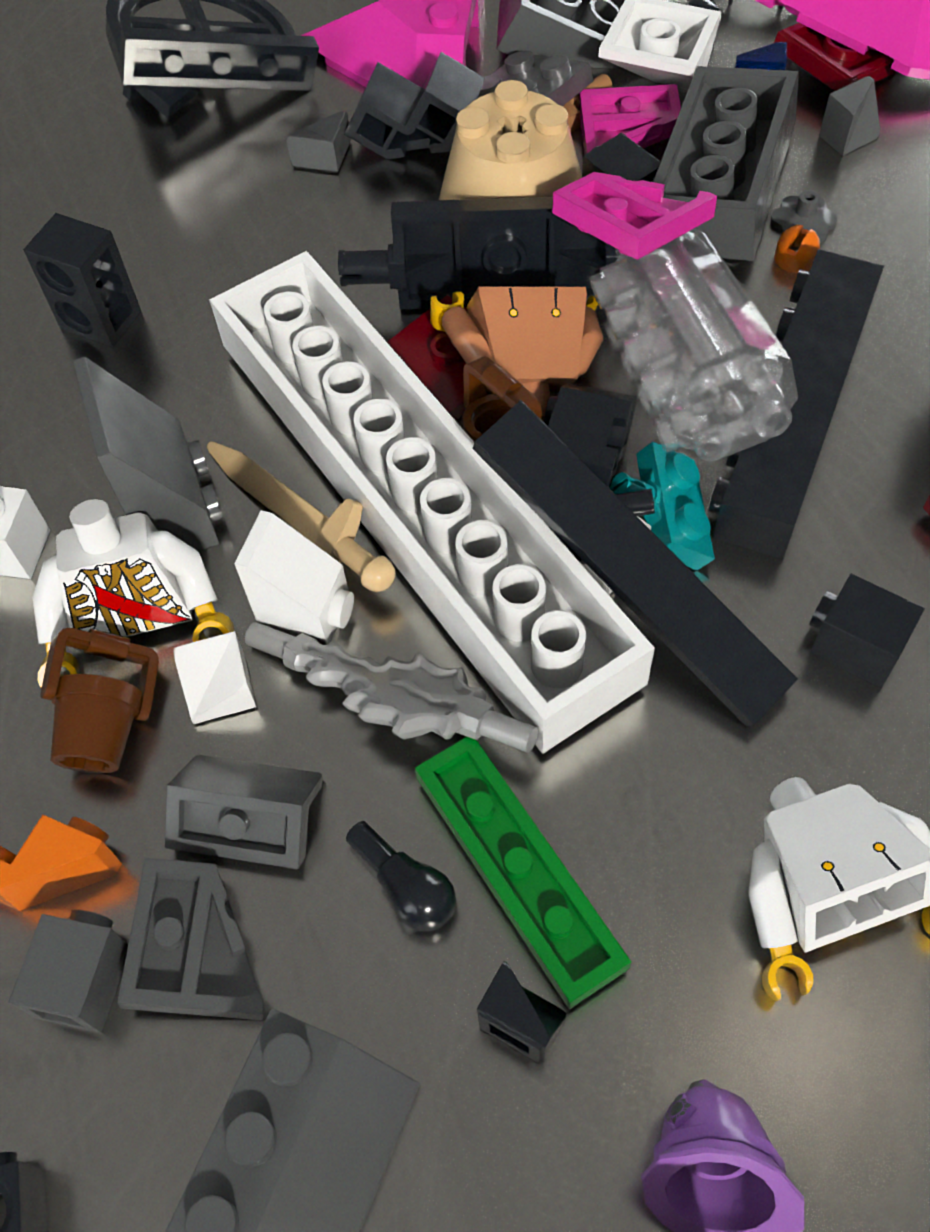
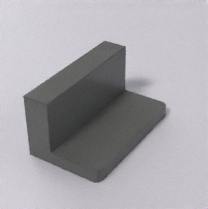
[165,755,322,869]

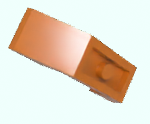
[0,814,122,911]

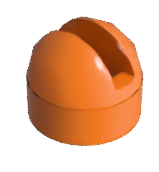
[774,224,820,273]

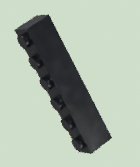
[708,249,884,560]

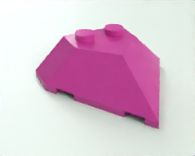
[301,0,484,87]
[755,0,930,80]

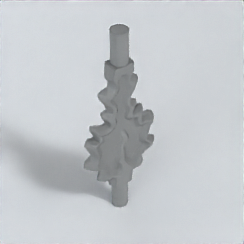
[245,622,538,753]

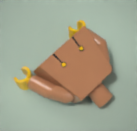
[430,287,603,422]

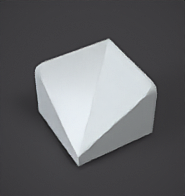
[173,631,256,724]

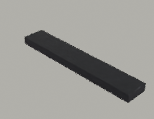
[472,400,798,727]

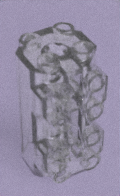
[589,229,799,462]

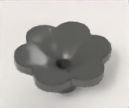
[770,190,838,243]

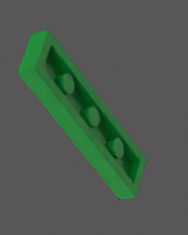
[415,737,632,1009]

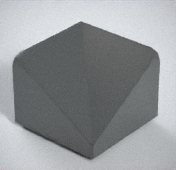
[819,76,880,156]
[286,111,351,172]

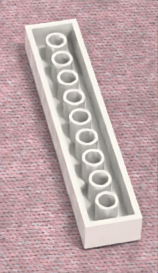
[209,251,655,754]

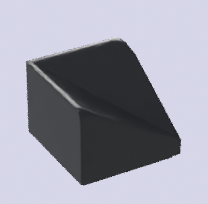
[477,961,567,1063]

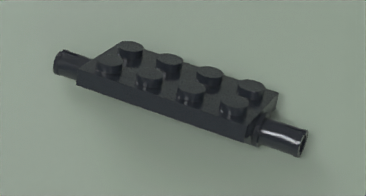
[338,196,674,310]

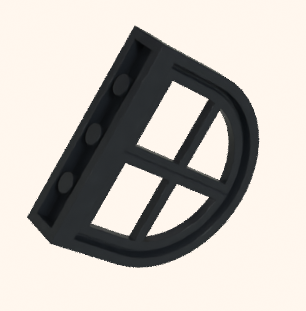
[106,0,319,91]

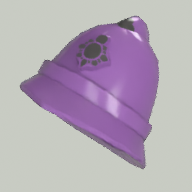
[641,1079,805,1232]

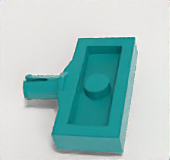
[610,441,715,570]

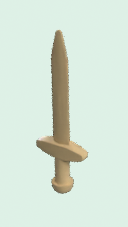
[207,441,395,592]

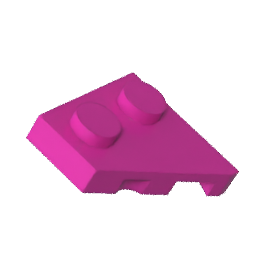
[579,84,681,154]
[552,172,717,260]

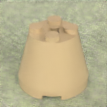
[439,80,582,200]

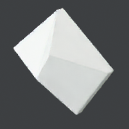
[598,0,721,89]

